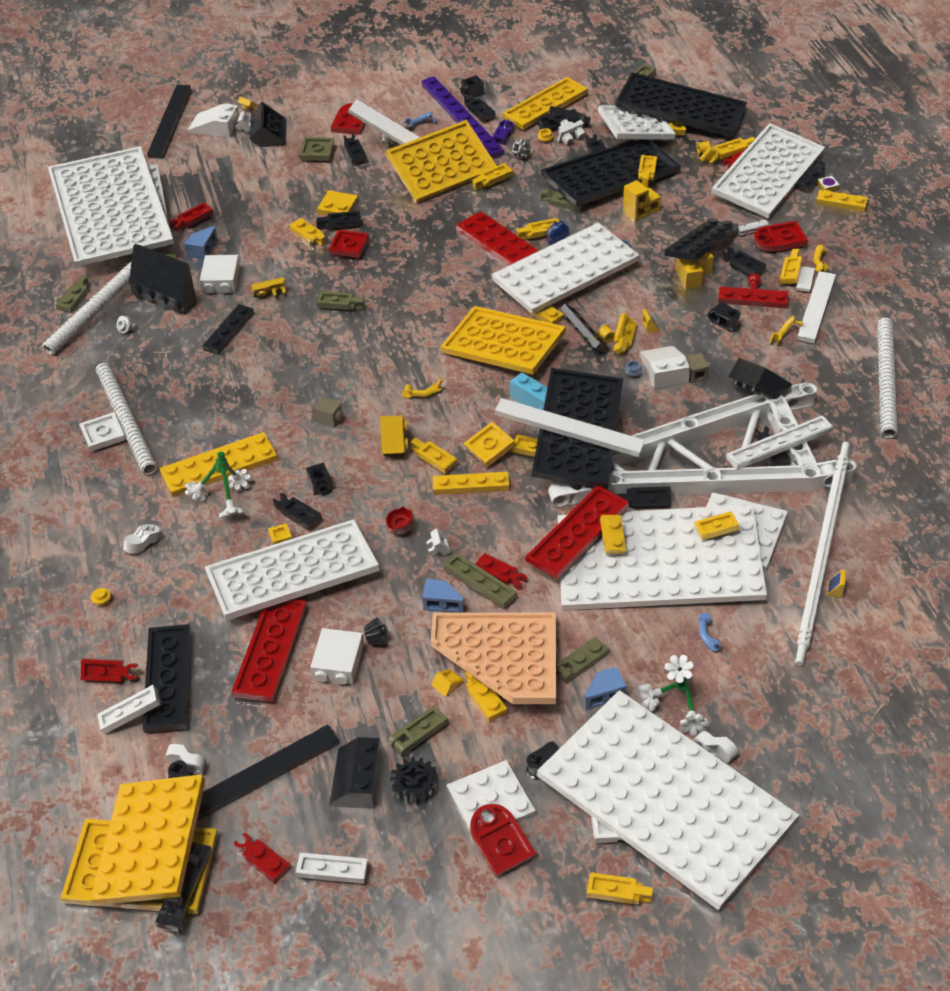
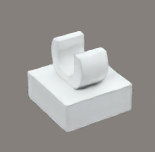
[235,111,251,133]
[426,528,451,556]

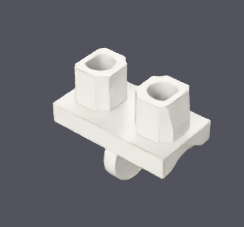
[556,119,585,145]

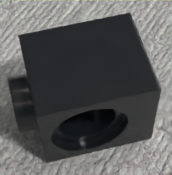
[460,75,484,99]
[306,462,332,496]

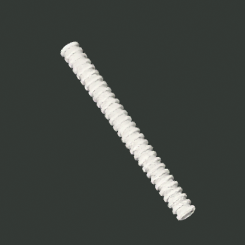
[43,262,131,355]
[877,318,898,439]
[96,363,157,475]

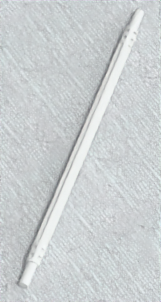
[795,442,850,666]

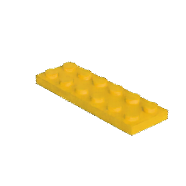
[502,77,588,130]
[159,432,278,497]

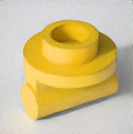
[700,146,719,163]

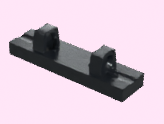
[155,842,212,932]

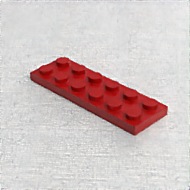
[456,211,539,266]
[525,486,629,579]
[231,599,307,703]

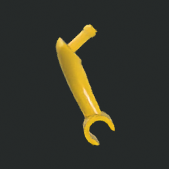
[813,245,829,272]
[769,316,803,345]
[402,378,443,399]

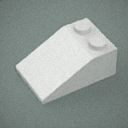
[187,104,239,138]
[639,346,690,389]

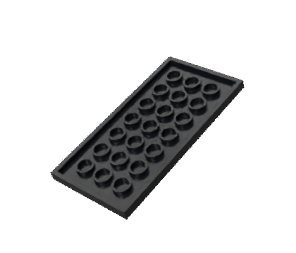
[615,72,747,137]
[541,139,681,207]
[531,368,623,489]

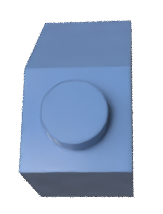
[184,226,217,259]
[422,579,464,613]
[585,667,627,710]

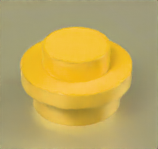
[538,129,553,142]
[90,588,111,607]

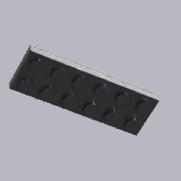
[665,218,738,261]
[143,624,191,733]

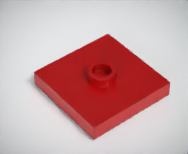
[328,230,370,258]

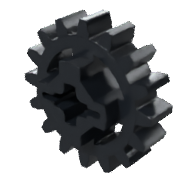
[390,757,439,803]

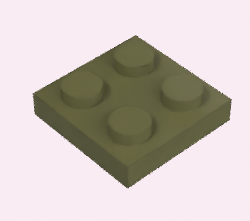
[299,137,335,161]

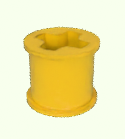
[696,141,710,155]
[597,325,615,343]

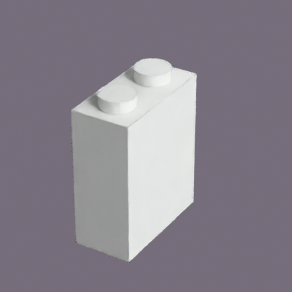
[200,255,240,294]
[310,628,364,685]

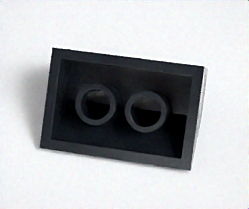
[250,102,286,147]
[728,358,793,395]
[329,737,382,809]

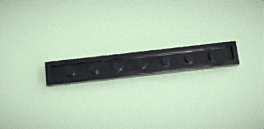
[147,85,191,158]
[197,725,339,821]

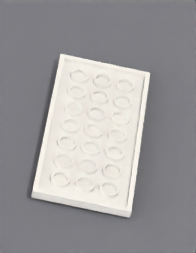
[711,123,825,218]
[492,223,640,314]
[205,519,380,621]

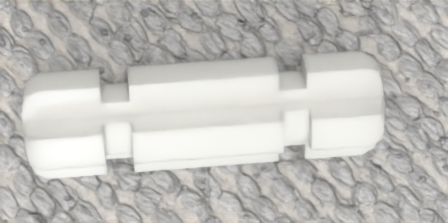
[737,220,769,236]

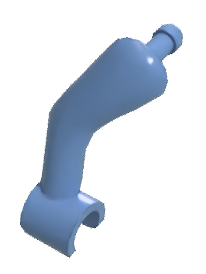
[402,112,437,130]
[698,613,721,651]

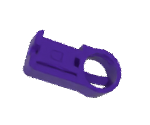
[493,120,514,145]

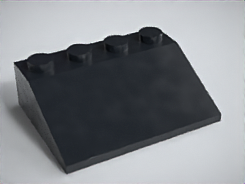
[129,243,197,315]

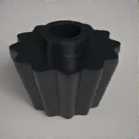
[364,617,388,645]

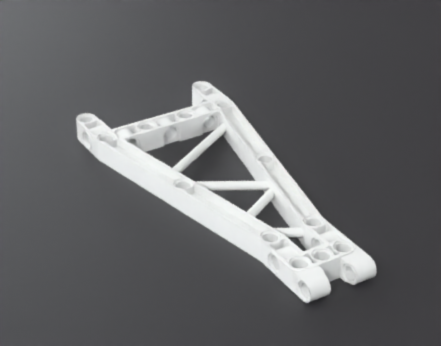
[548,383,856,507]

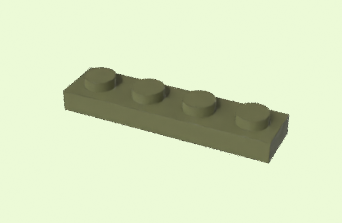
[444,553,517,609]

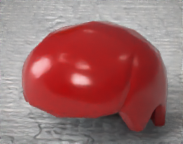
[385,506,415,535]

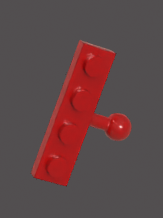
[718,273,788,308]

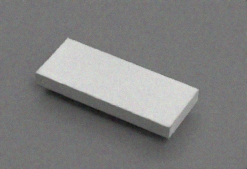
[796,266,815,292]

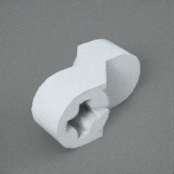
[123,524,160,554]
[693,731,738,763]
[165,744,206,775]

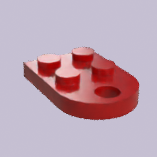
[331,103,365,135]
[754,221,808,252]
[470,804,536,878]

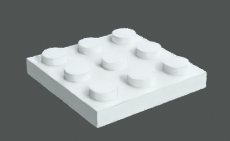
[446,760,536,832]

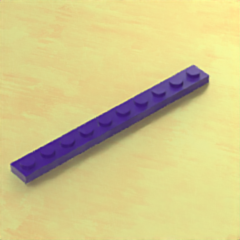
[421,76,504,159]

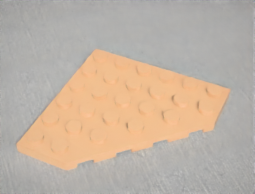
[431,612,556,704]

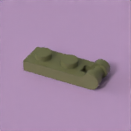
[556,637,609,683]
[388,706,448,757]

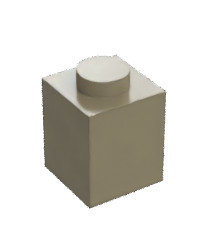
[685,353,709,384]
[313,397,343,427]

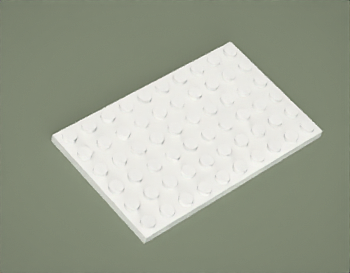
[48,146,174,267]
[558,505,767,610]
[537,690,799,910]

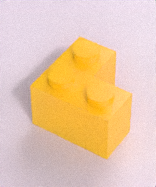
[623,180,661,222]
[675,251,714,289]
[380,415,408,454]

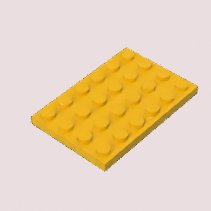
[385,120,497,203]
[440,306,566,375]
[90,775,206,905]
[60,819,218,914]

